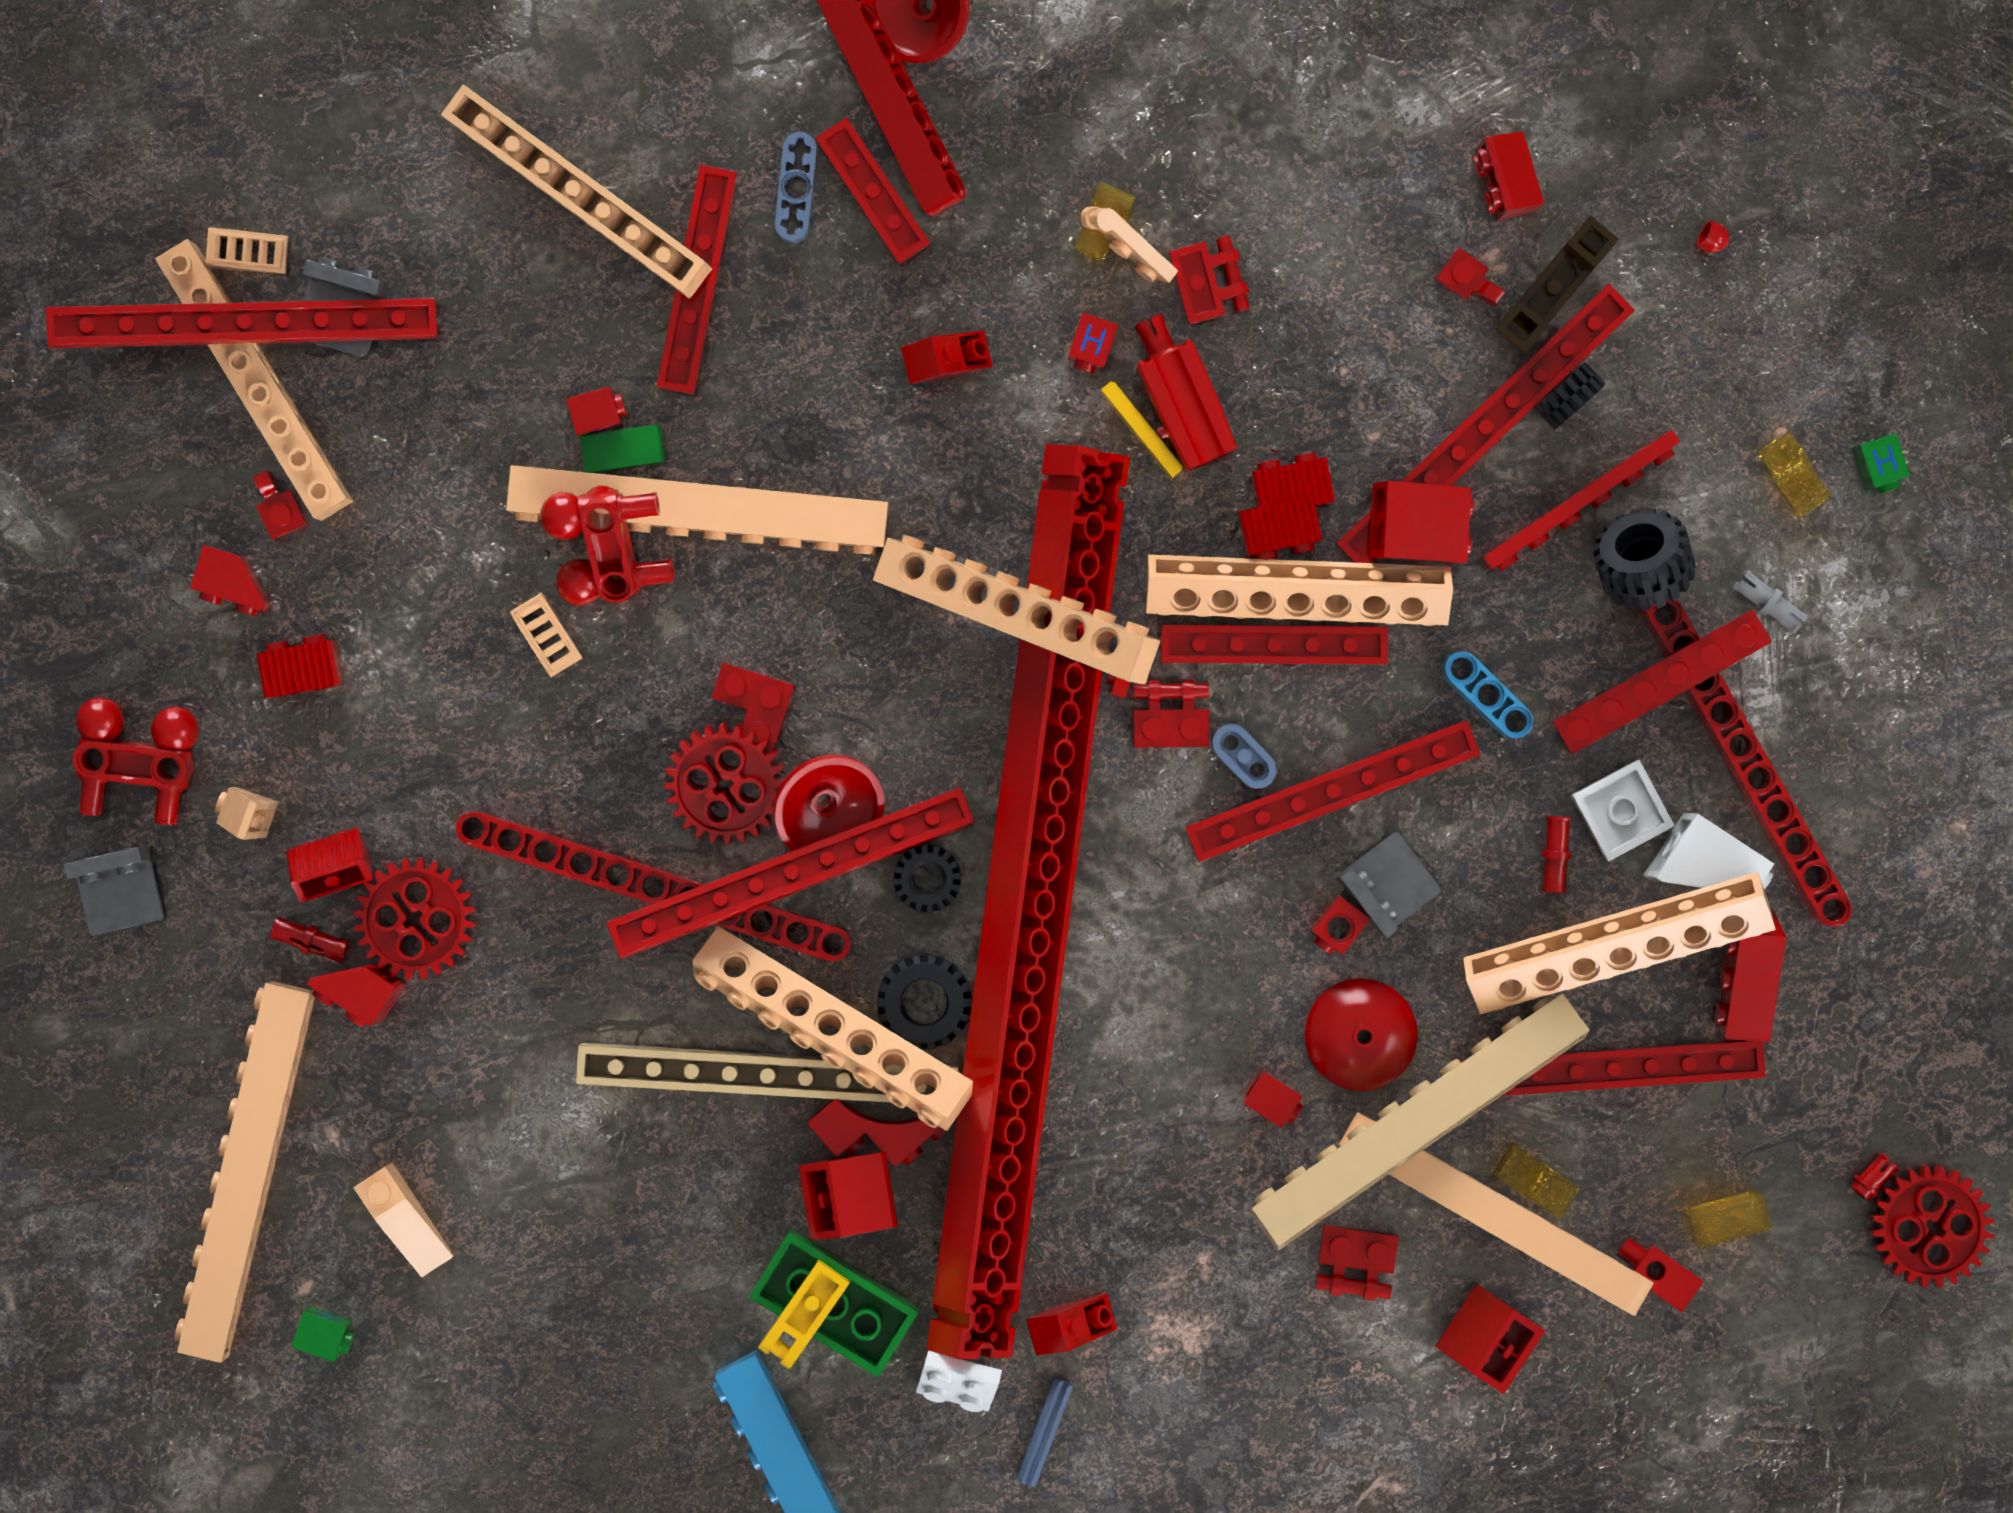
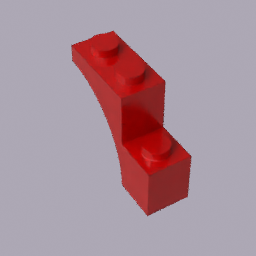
[807,1099,952,1167]

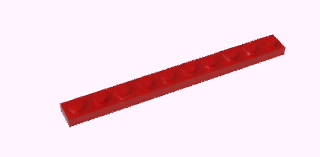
[1336,283,1635,563]
[45,298,438,349]
[606,788,975,960]

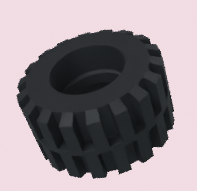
[1593,509,1696,611]
[877,953,972,1050]

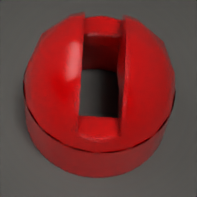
[1697,220,1729,253]

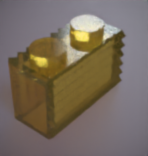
[1682,1190,1772,1250]

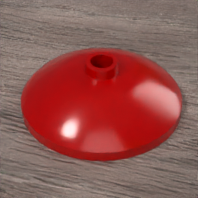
[871,0,970,63]
[773,755,885,851]
[1305,978,1418,1091]

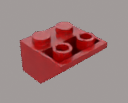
[1472,131,1545,222]
[307,963,408,1027]
[798,1151,898,1241]
[1435,1283,1545,1394]

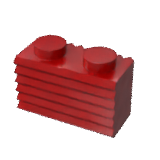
[1250,452,1335,516]
[1237,496,1322,560]
[256,634,344,699]
[286,827,374,903]

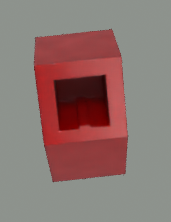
[901,330,993,384]
[190,545,272,617]
[1026,1293,1117,1355]

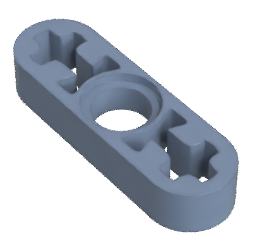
[775,132,817,243]

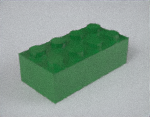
[749,1227,919,1377]

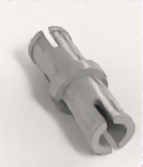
[1732,569,1808,634]

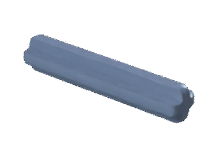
[1017,1377,1073,1487]

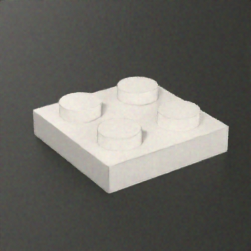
[1571,760,1675,862]
[916,1351,1002,1412]

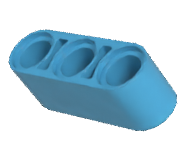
[1441,651,1533,739]

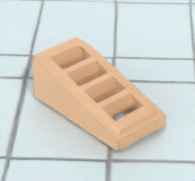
[205,227,289,274]
[509,593,583,678]

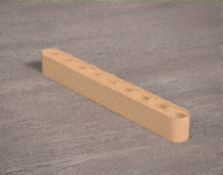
[1339,1112,1654,1316]

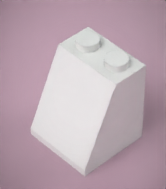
[1643,813,1774,890]

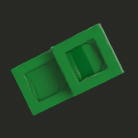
[580,425,666,473]

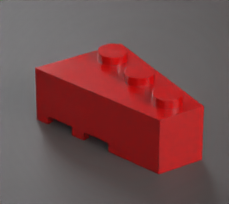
[1714,910,1786,1043]

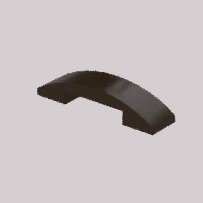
[1495,215,1619,354]

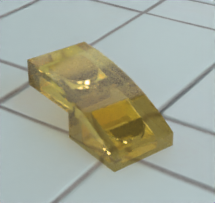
[1757,431,1832,519]
[1492,1143,1580,1219]

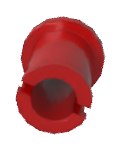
[1851,1153,1899,1201]

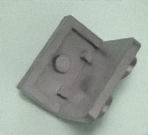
[303,257,387,357]

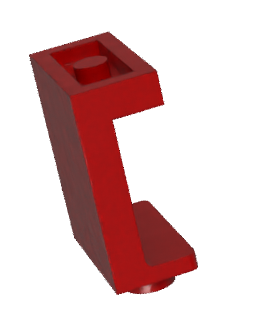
[1369,481,1474,564]

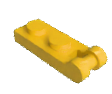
[758,1260,850,1369]

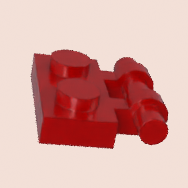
[1169,236,1250,326]
[1133,679,1210,748]
[1315,1224,1399,1301]

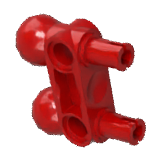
[540,485,675,606]
[73,697,199,825]

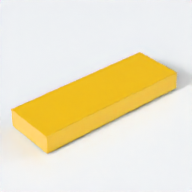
[1100,381,1183,480]

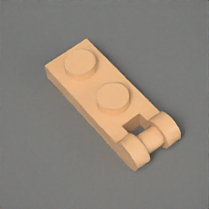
[1081,206,1178,283]

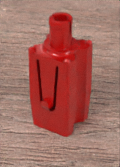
[1135,314,1237,473]

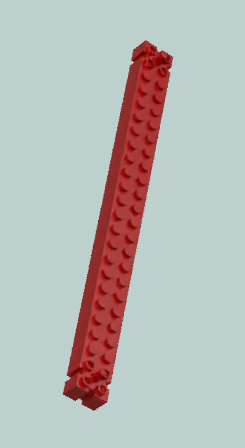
[926,444,1130,1359]

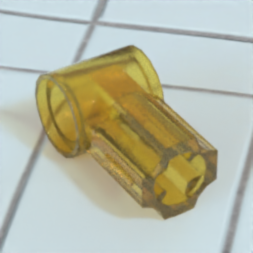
[1074,181,1136,263]

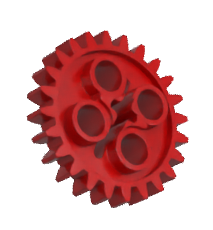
[664,722,785,845]
[353,857,477,980]
[1869,1165,1995,1288]

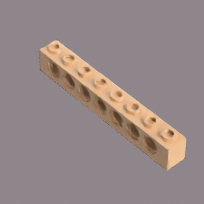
[441,84,712,299]
[155,239,354,521]
[873,535,1160,685]
[1146,555,1453,626]
[1463,872,1776,1014]
[692,926,973,1131]

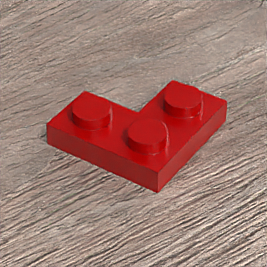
[711,662,795,752]

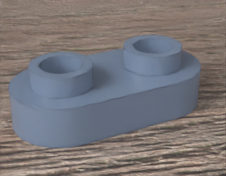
[1212,724,1277,789]

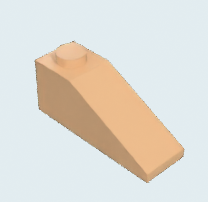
[215,787,279,840]
[353,1162,454,1277]

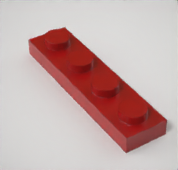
[815,117,930,265]

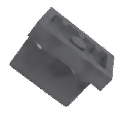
[1337,832,1441,938]
[64,846,165,936]

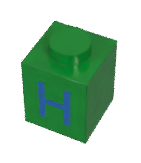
[1852,433,1910,494]
[291,1306,355,1362]

